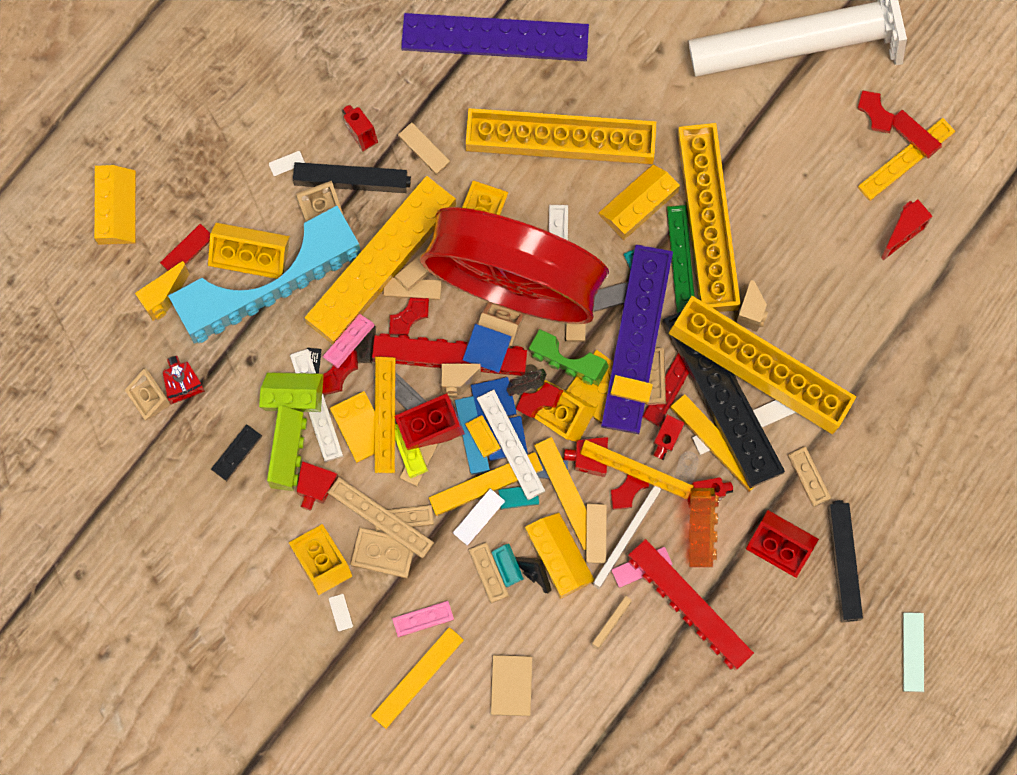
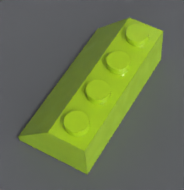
[267,405,307,491]

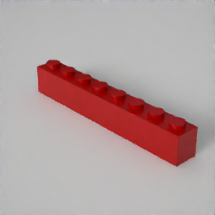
[372,333,527,377]
[628,539,754,671]

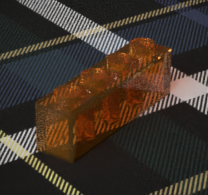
[688,488,719,567]

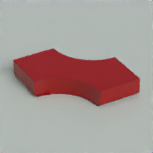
[858,90,895,134]
[389,298,429,336]
[322,350,358,395]
[516,382,563,418]
[611,474,649,510]

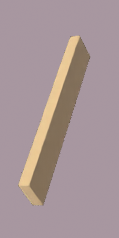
[328,477,434,559]

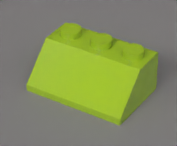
[259,373,324,412]

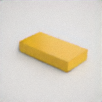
[611,375,653,404]
[465,415,501,458]

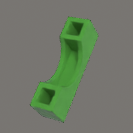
[529,329,609,386]

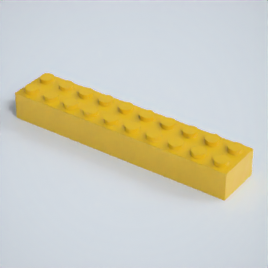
[466,108,657,164]
[677,123,741,312]
[304,176,456,344]
[668,296,856,435]

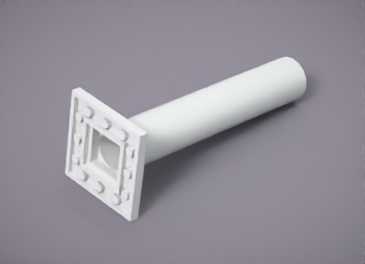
[688,0,907,77]

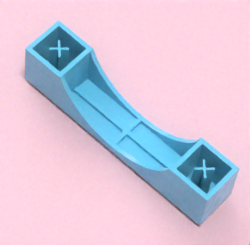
[169,206,361,344]

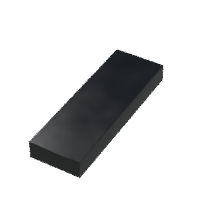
[211,424,262,482]

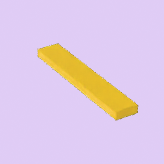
[858,118,955,201]
[375,357,395,473]
[670,394,756,492]
[534,437,587,550]
[580,440,693,499]
[429,452,543,516]
[371,627,464,729]

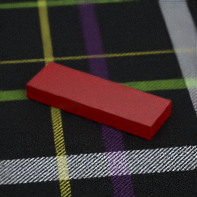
[892,110,942,159]
[160,224,210,271]

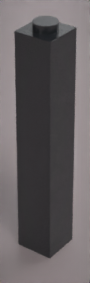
[293,162,411,194]
[828,500,863,623]

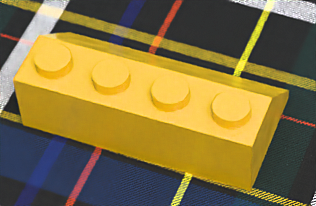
[598,164,680,241]
[94,165,136,245]
[208,223,290,279]
[525,513,595,599]

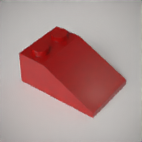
[881,199,933,261]
[394,393,465,450]

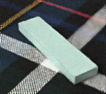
[903,613,924,692]

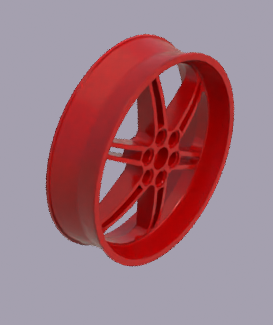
[420,207,609,324]

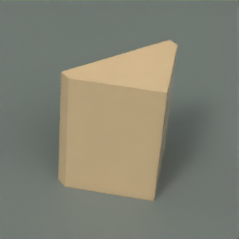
[296,181,343,222]
[125,368,171,421]

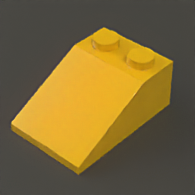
[462,180,508,215]
[135,261,190,321]
[534,379,596,442]
[330,391,375,463]
[289,524,353,595]

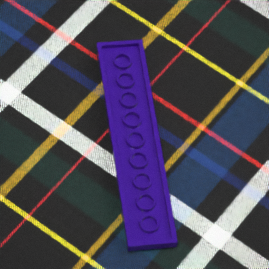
[401,13,589,62]
[601,245,673,435]

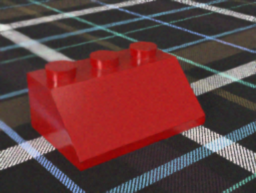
[746,510,819,578]

